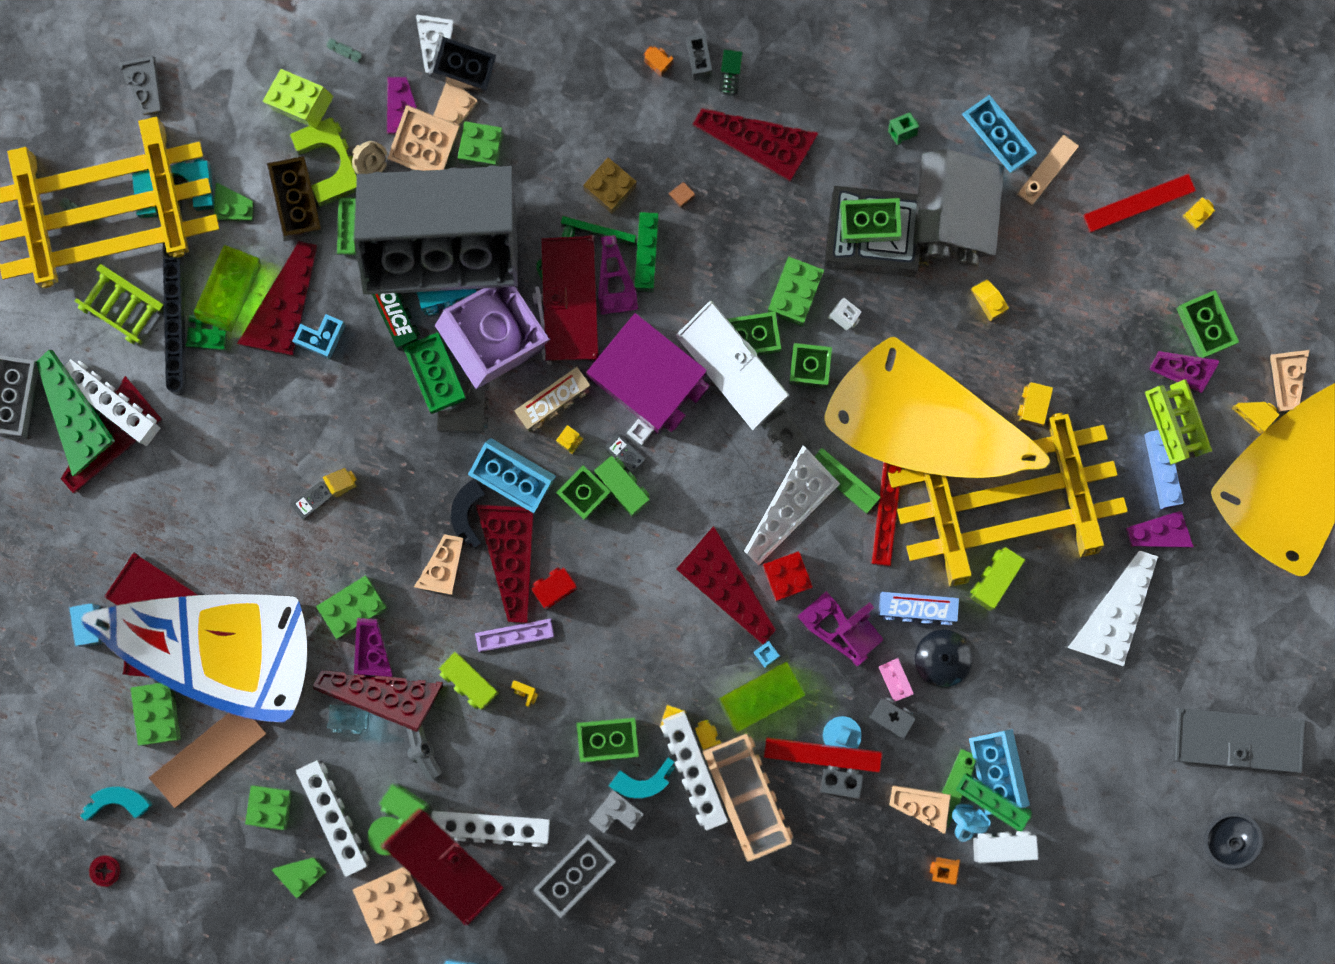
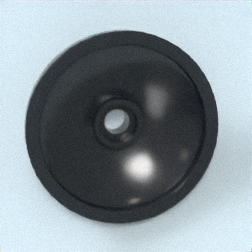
[914,629,973,687]
[1204,813,1264,870]

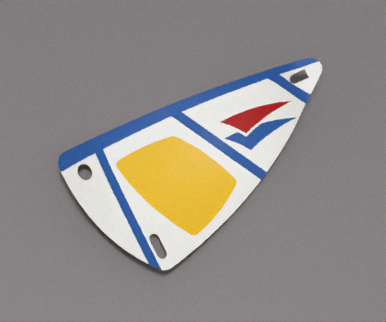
[82,594,307,722]

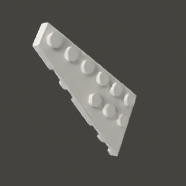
[745,446,840,565]
[1068,551,1158,666]

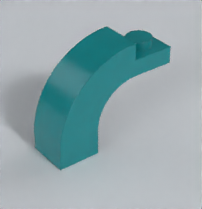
[609,757,675,798]
[80,786,153,821]

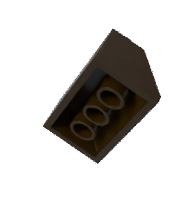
[267,156,321,242]

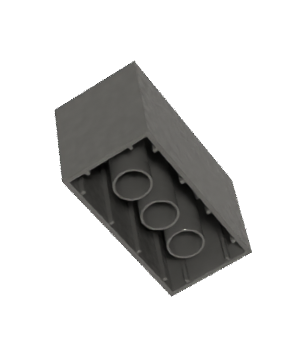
[354,166,518,295]

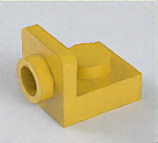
[1183,197,1215,230]
[511,680,538,707]

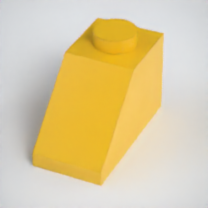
[971,279,1009,321]
[1232,402,1279,434]
[322,468,357,498]

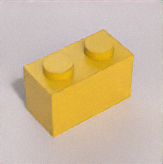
[1018,382,1053,427]

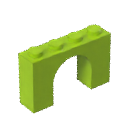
[290,117,357,207]

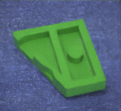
[214,183,254,221]
[272,857,326,898]

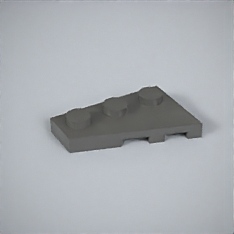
[118,55,163,115]

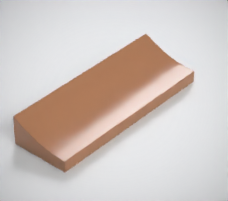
[149,713,267,808]

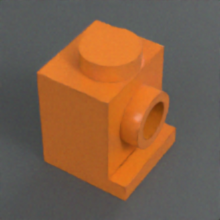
[644,46,674,76]
[930,857,960,885]

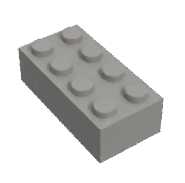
[0,355,39,439]
[533,833,616,918]

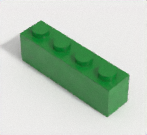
[635,212,659,293]

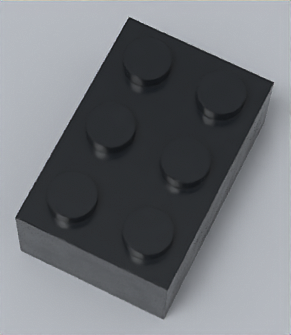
[428,37,497,95]

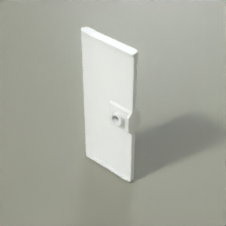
[676,301,789,431]

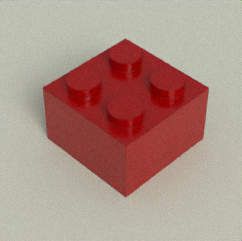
[762,551,813,602]
[532,567,578,610]

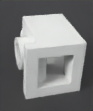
[828,298,862,330]

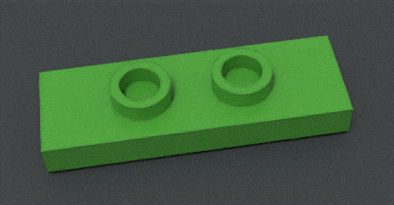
[337,198,356,255]

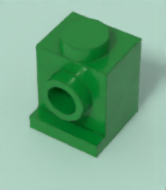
[888,113,920,145]

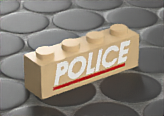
[514,367,591,432]

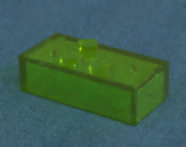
[193,245,261,332]
[717,661,805,733]

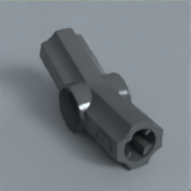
[406,725,442,781]

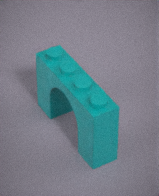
[132,159,215,219]

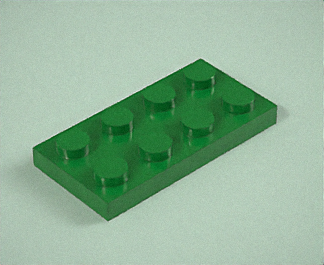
[403,332,466,415]

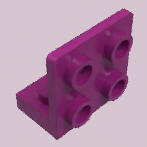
[836,602,883,659]

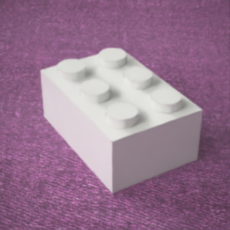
[973,831,1038,863]

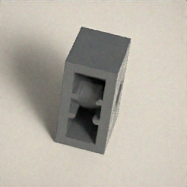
[686,34,712,80]
[869,697,916,739]

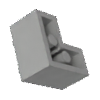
[589,790,644,833]

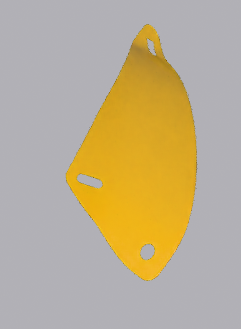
[824,337,1050,478]
[1211,383,1335,576]

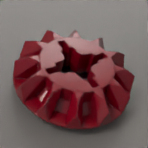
[89,855,121,887]

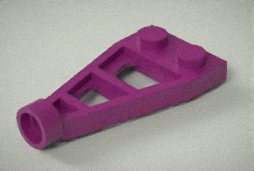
[598,235,638,315]
[797,591,868,667]

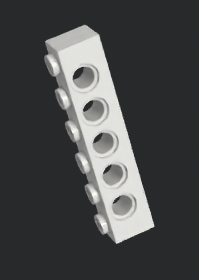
[65,359,160,446]
[661,711,728,830]
[296,760,370,877]
[432,811,550,847]

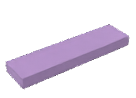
[475,619,555,652]

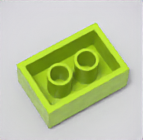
[263,69,334,129]
[970,547,1025,611]
[439,652,499,710]

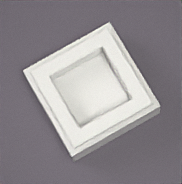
[627,419,654,446]

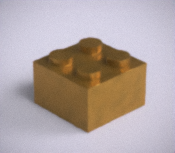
[583,157,637,214]

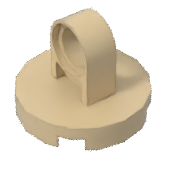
[351,141,388,174]

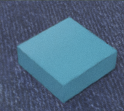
[753,641,780,668]

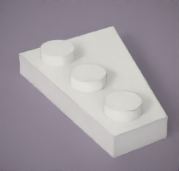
[416,15,454,74]

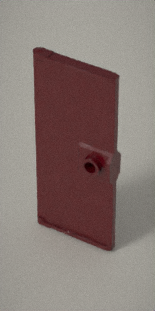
[541,235,599,361]
[104,552,199,606]
[381,808,504,926]

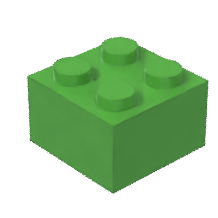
[458,121,503,167]
[789,343,832,388]
[556,465,611,521]
[245,785,293,830]

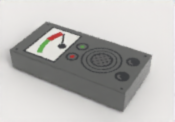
[604,433,645,474]
[291,481,333,520]

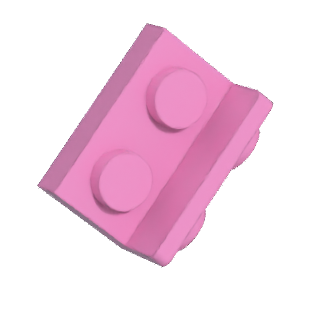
[879,658,914,701]

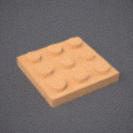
[387,105,460,171]
[353,867,430,943]

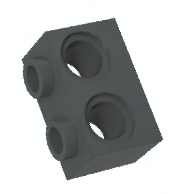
[820,766,863,798]

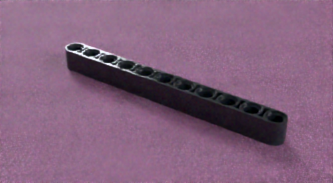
[162,200,186,395]

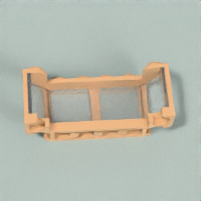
[703,734,793,861]

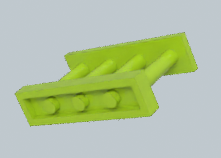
[75,264,164,345]
[1145,379,1212,464]

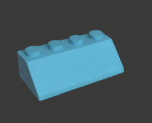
[962,95,1037,173]
[468,438,557,513]
[969,729,1030,815]

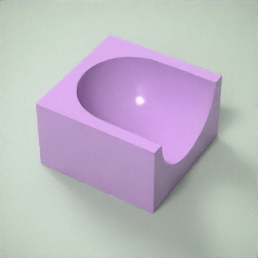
[435,287,549,389]

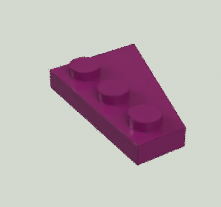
[1149,351,1219,393]
[1125,511,1193,548]
[354,618,393,677]

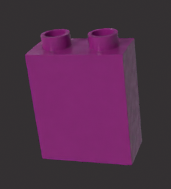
[586,313,710,435]

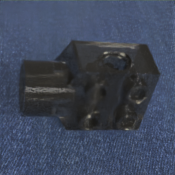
[760,407,810,460]

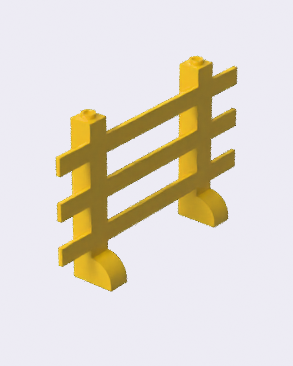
[0,117,220,288]
[888,413,1128,587]

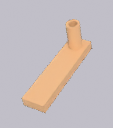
[1017,135,1079,206]

